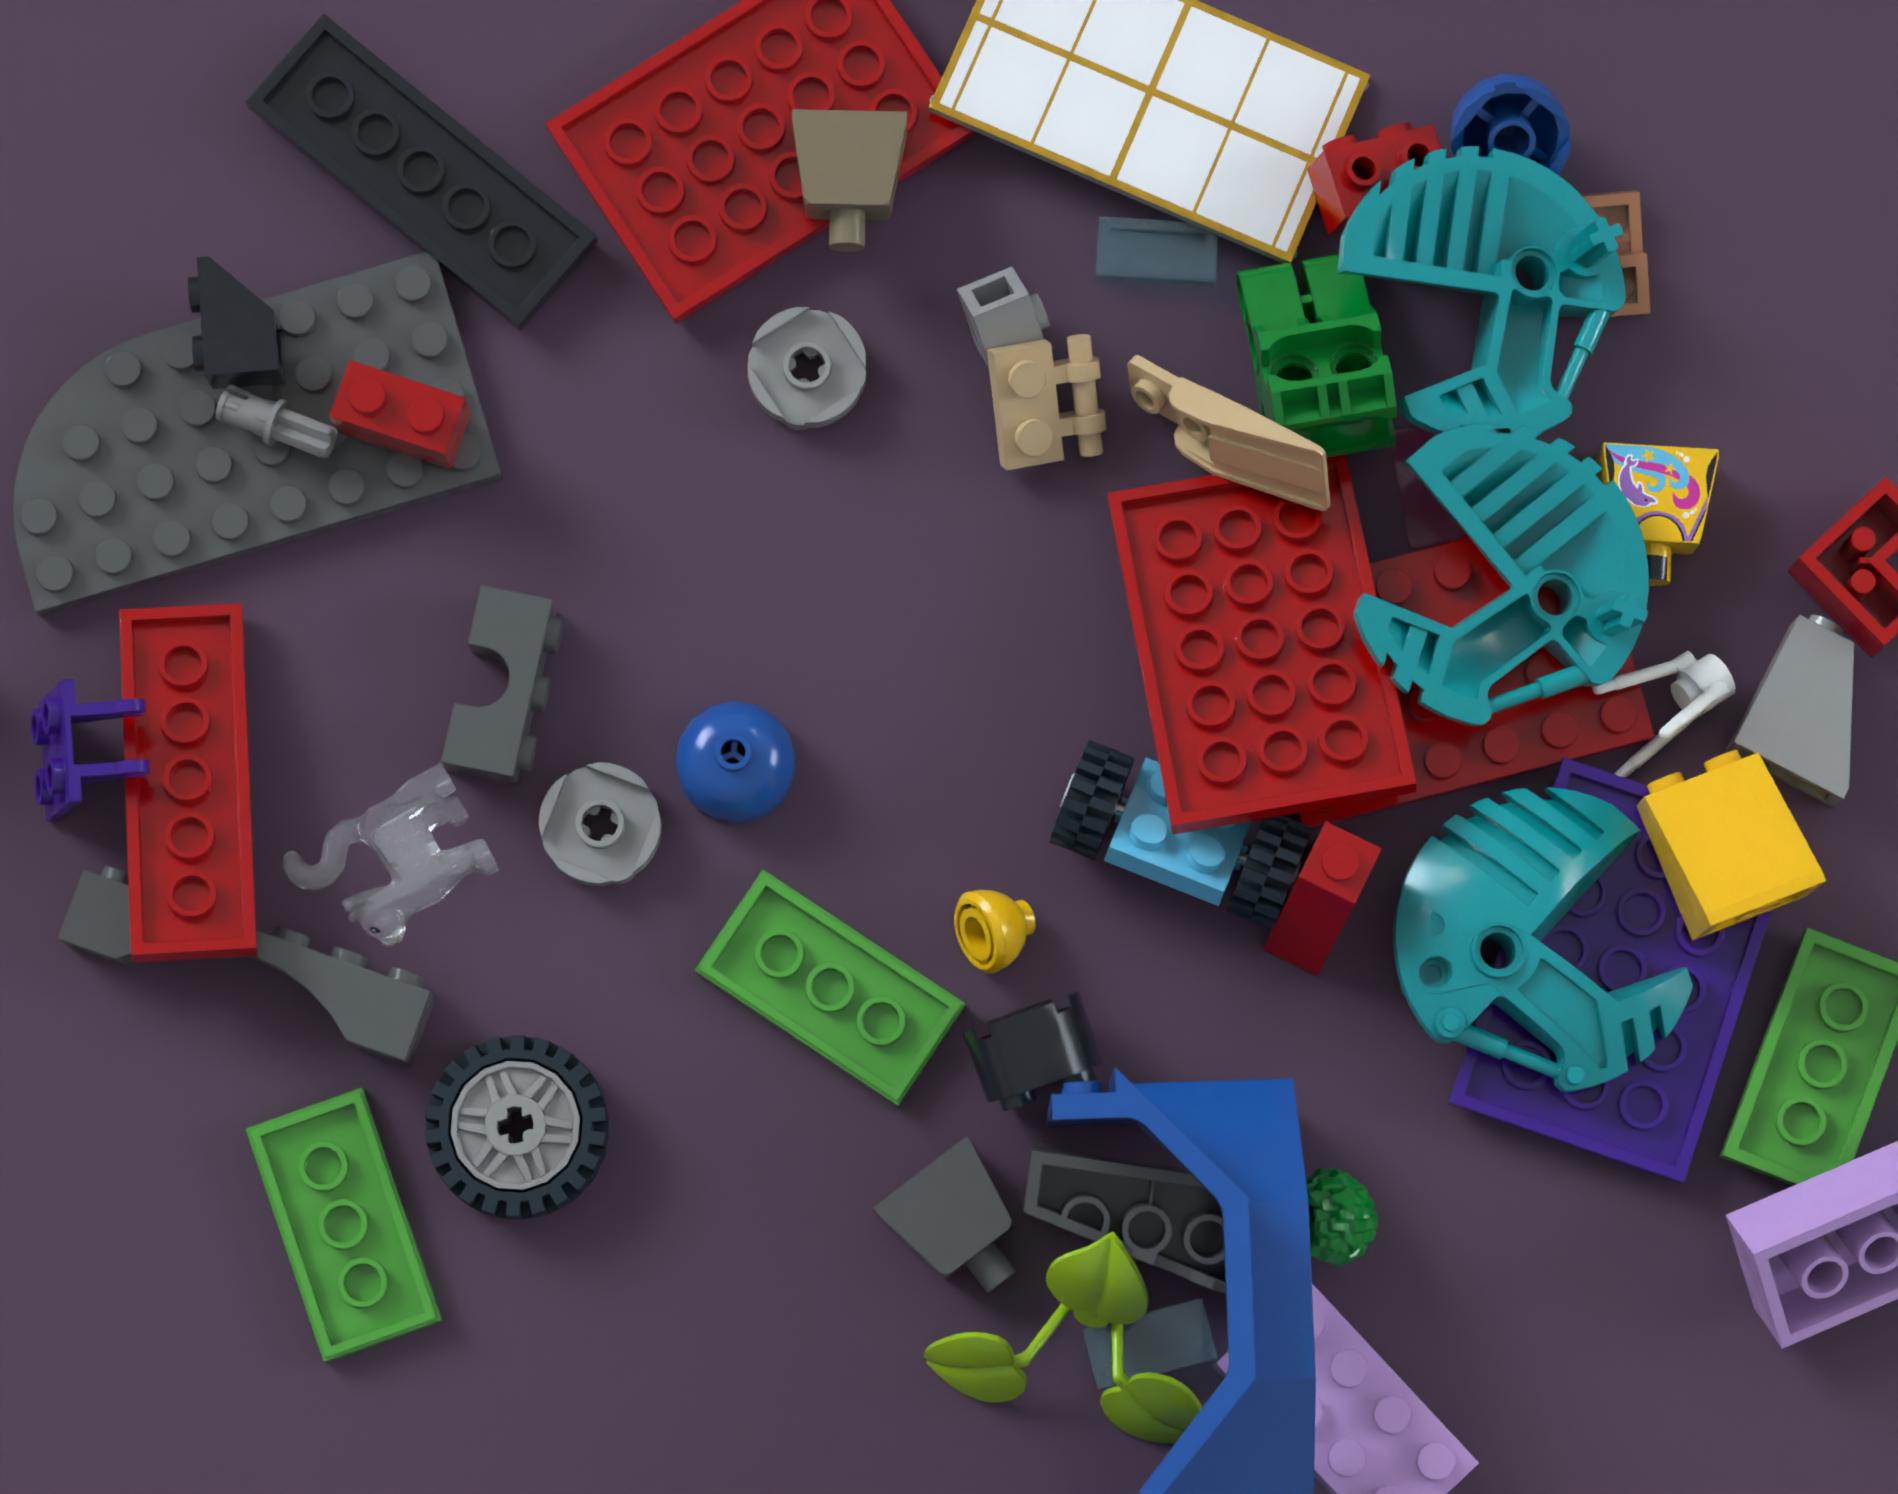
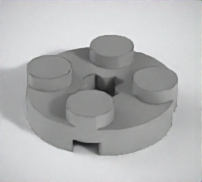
[748,307,866,430]
[539,762,662,886]

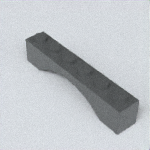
[57,866,436,1067]

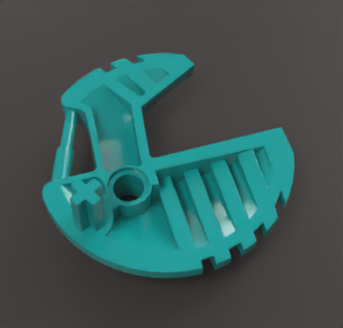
[1338,146,1626,435]
[1353,423,1649,727]
[1393,787,1693,1093]

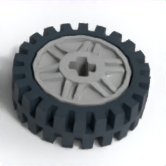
[425,1035,609,1220]

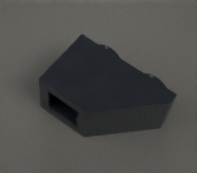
[188,256,285,389]

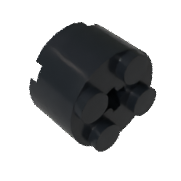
[962,991,1103,1112]

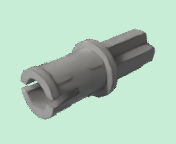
[215,384,338,458]

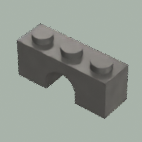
[441,585,564,786]

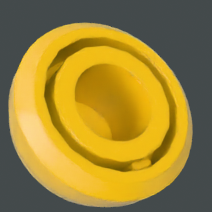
[954,890,1036,974]

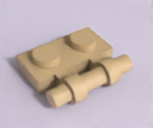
[987,334,1107,471]

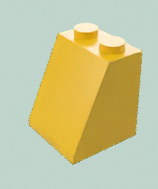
[1636,750,1826,941]

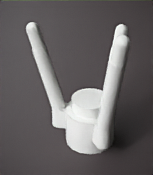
[1592,651,1736,778]

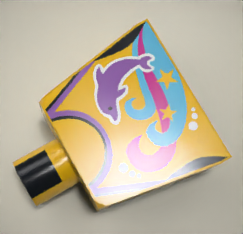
[1596,442,1719,586]

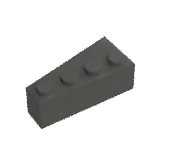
[1023,1147,1226,1295]

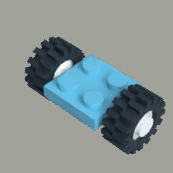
[1049,740,1312,930]

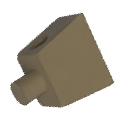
[792,109,907,252]

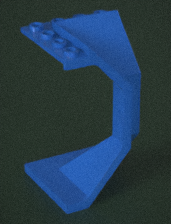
[1046,1067,1316,1494]

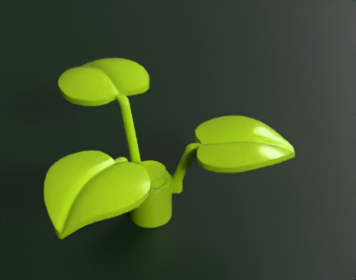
[923,1232,1202,1444]

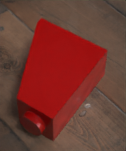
[1262,822,1382,977]

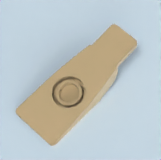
[1127,355,1330,511]

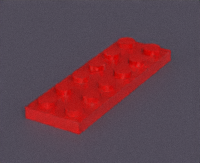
[119,603,258,963]

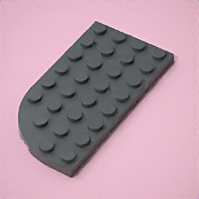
[13,252,503,616]

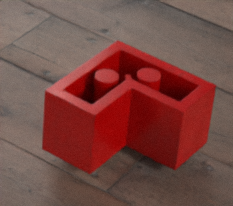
[1787,476,1898,658]

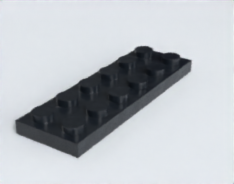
[246,13,598,331]

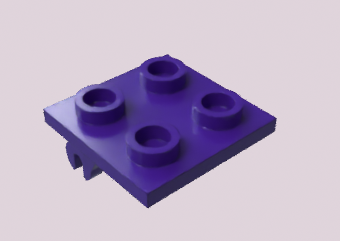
[31,679,150,822]

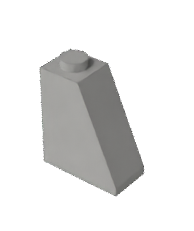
[1725,614,1854,808]

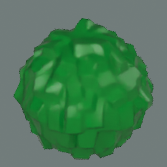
[1305,1168,1378,1268]

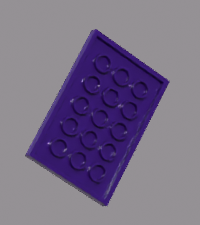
[1447,757,1772,1184]

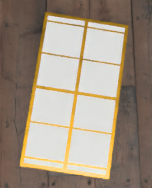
[928,0,1370,263]

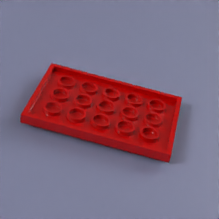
[545,0,976,325]
[1107,454,1417,835]
[1297,537,1655,829]

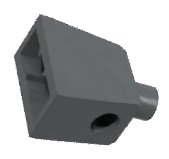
[873,1136,1017,1294]

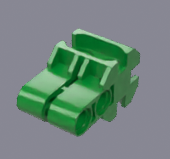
[1236,254,1397,458]

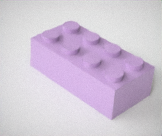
[1726,1141,1898,1349]
[1213,1284,1479,1494]

